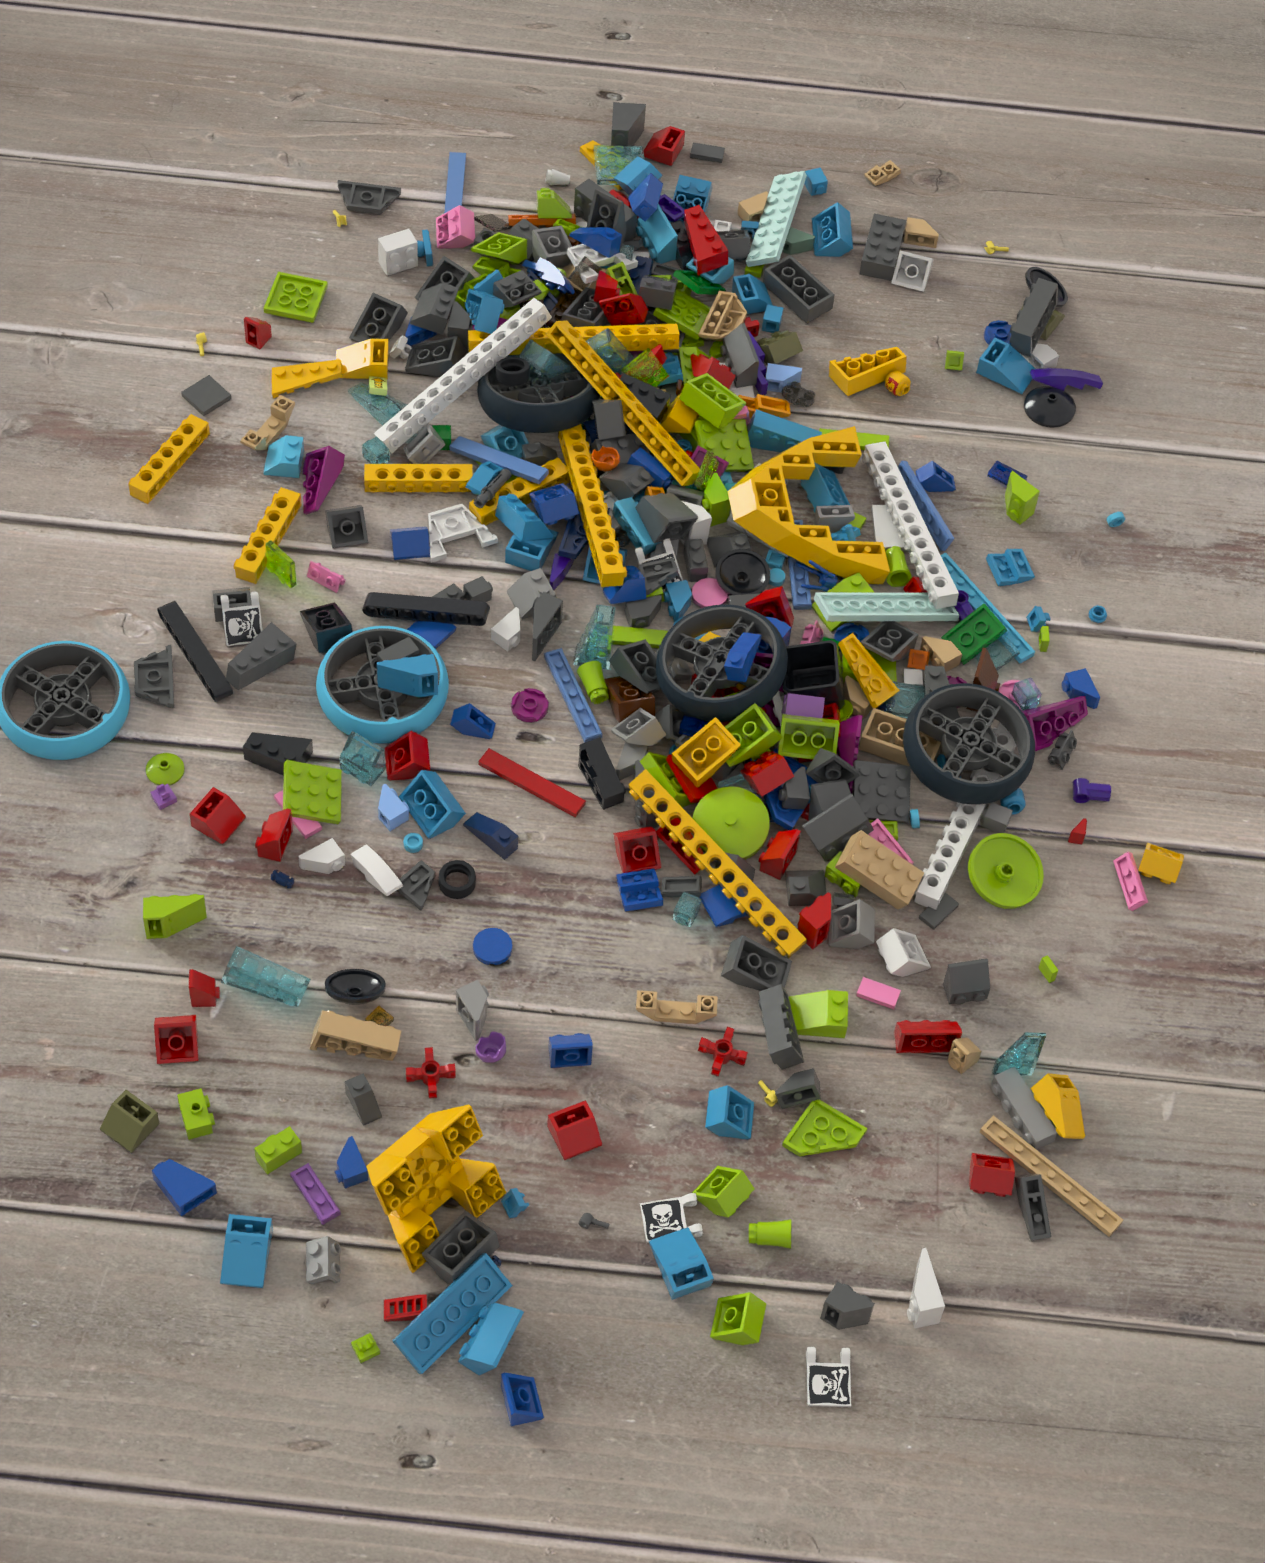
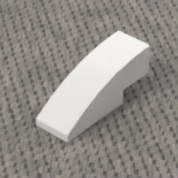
[350,844,403,896]

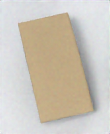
[864,160,901,186]

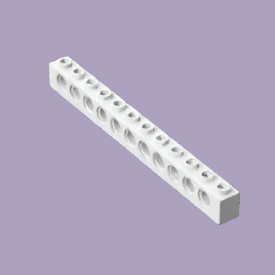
[373,298,552,454]
[862,442,959,609]
[914,723,1017,910]

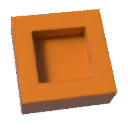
[907,649,930,670]

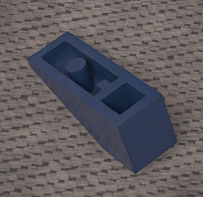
[463,812,519,860]

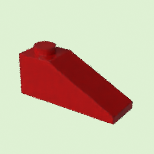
[656,818,704,875]

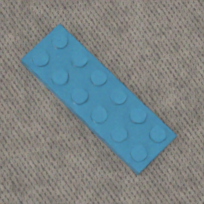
[392,1253,513,1374]

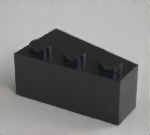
[620,373,671,422]

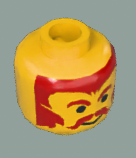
[885,371,911,397]

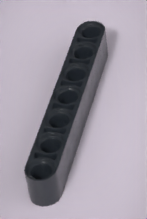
[362,592,490,626]
[157,600,233,702]

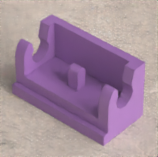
[781,693,825,718]

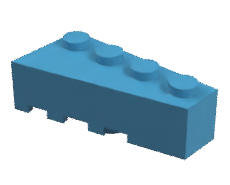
[465,289,504,334]
[747,409,822,453]

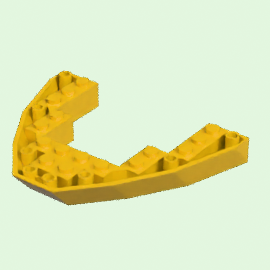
[727,426,890,584]

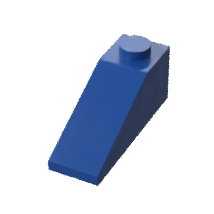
[569,227,622,258]
[724,632,762,682]

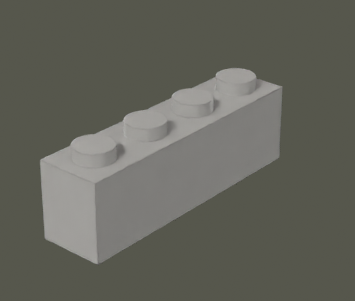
[991,1067,1057,1150]

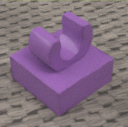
[150,784,177,810]

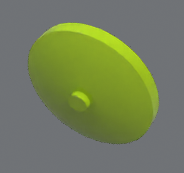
[693,787,770,860]
[968,833,1044,909]

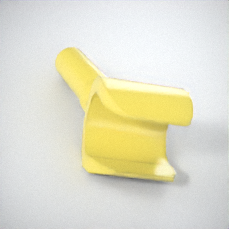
[333,210,347,227]
[984,241,1009,255]
[196,332,207,356]
[758,1080,778,1107]

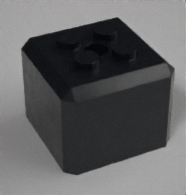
[783,640,845,709]

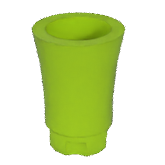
[885,546,912,587]
[577,661,609,704]
[749,1219,792,1249]

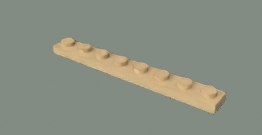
[980,1115,1123,1237]

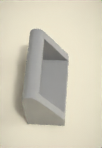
[404,423,445,464]

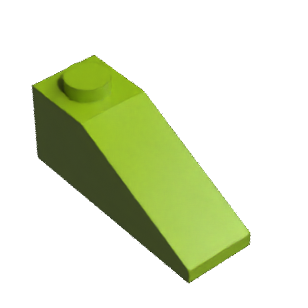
[605,262,638,296]

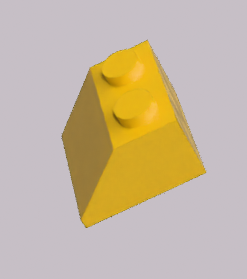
[1138,843,1184,884]

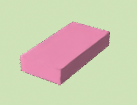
[856,977,901,1010]

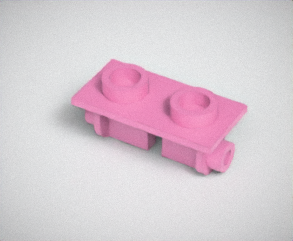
[307,561,346,593]
[800,620,823,644]

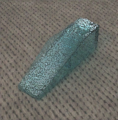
[348,382,408,425]
[992,1032,1046,1075]

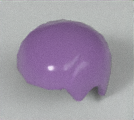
[475,1031,506,1063]

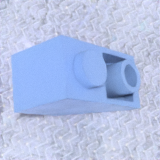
[766,363,802,393]
[378,783,409,831]

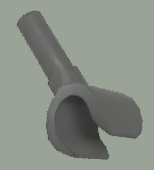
[578,1213,610,1229]

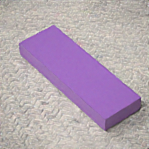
[290,1163,341,1225]

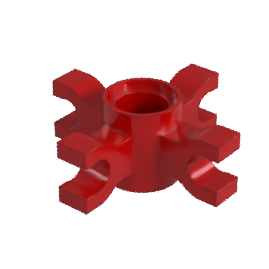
[698,1027,748,1077]
[406,1047,456,1099]

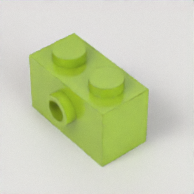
[177,1088,215,1140]
[254,1126,302,1175]

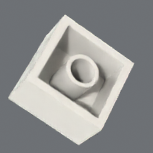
[378,229,418,276]

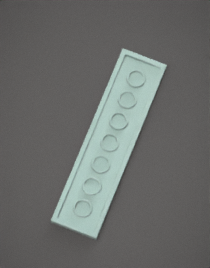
[746,171,807,267]
[813,592,959,622]

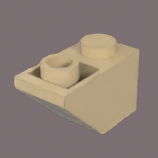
[738,191,768,222]
[920,636,962,672]
[947,1037,982,1074]

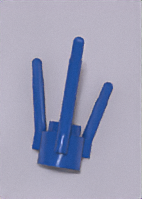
[795,560,838,592]

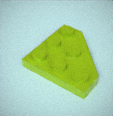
[782,1100,868,1157]

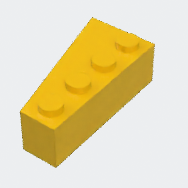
[829,347,907,396]

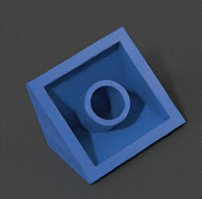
[390,526,430,560]
[501,1372,544,1427]

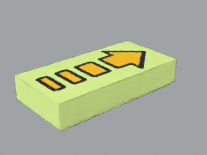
[368,376,387,396]

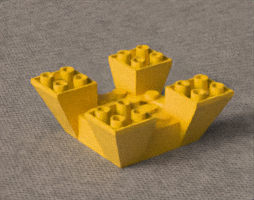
[366,1104,506,1273]

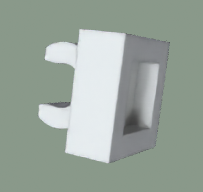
[389,335,412,359]

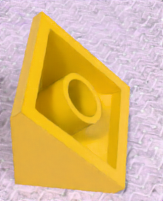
[660,393,699,433]

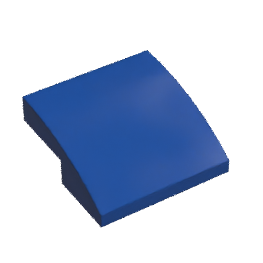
[407,621,457,649]
[616,869,663,912]
[699,880,754,927]

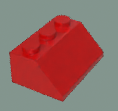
[894,1020,962,1053]

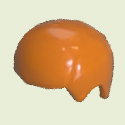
[591,446,620,472]

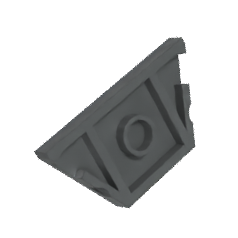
[337,180,401,214]
[134,645,175,708]

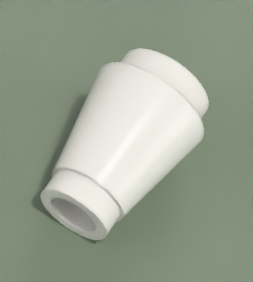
[545,169,570,185]

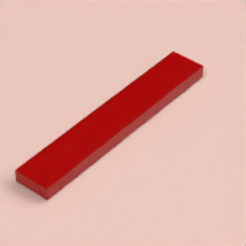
[478,748,586,818]

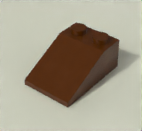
[966,648,1001,712]
[604,676,655,723]

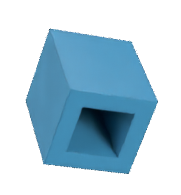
[804,167,828,196]
[762,305,784,333]

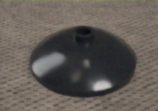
[1025,267,1068,307]
[1024,386,1076,428]
[715,549,770,595]
[325,969,386,1005]

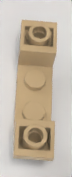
[240,395,295,450]
[636,990,718,1024]

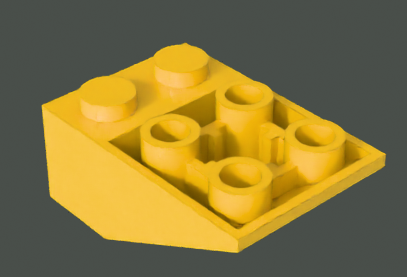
[336,339,389,379]
[1030,1073,1085,1139]

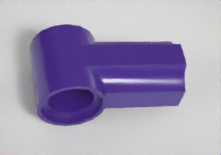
[954,590,973,622]
[1072,778,1111,803]

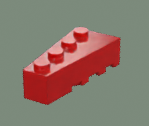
[684,205,728,275]

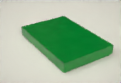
[673,270,726,295]
[941,603,1007,665]

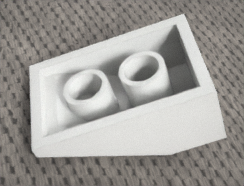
[907,1248,945,1328]

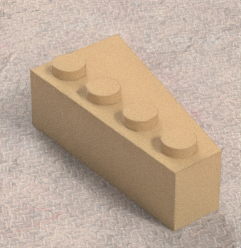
[309,1010,401,1061]

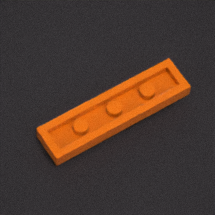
[508,214,576,227]

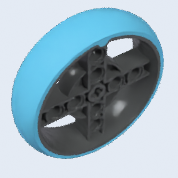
[316,626,449,743]
[0,641,130,760]

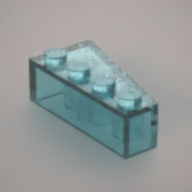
[573,605,616,670]

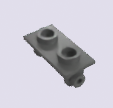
[1048,730,1077,770]

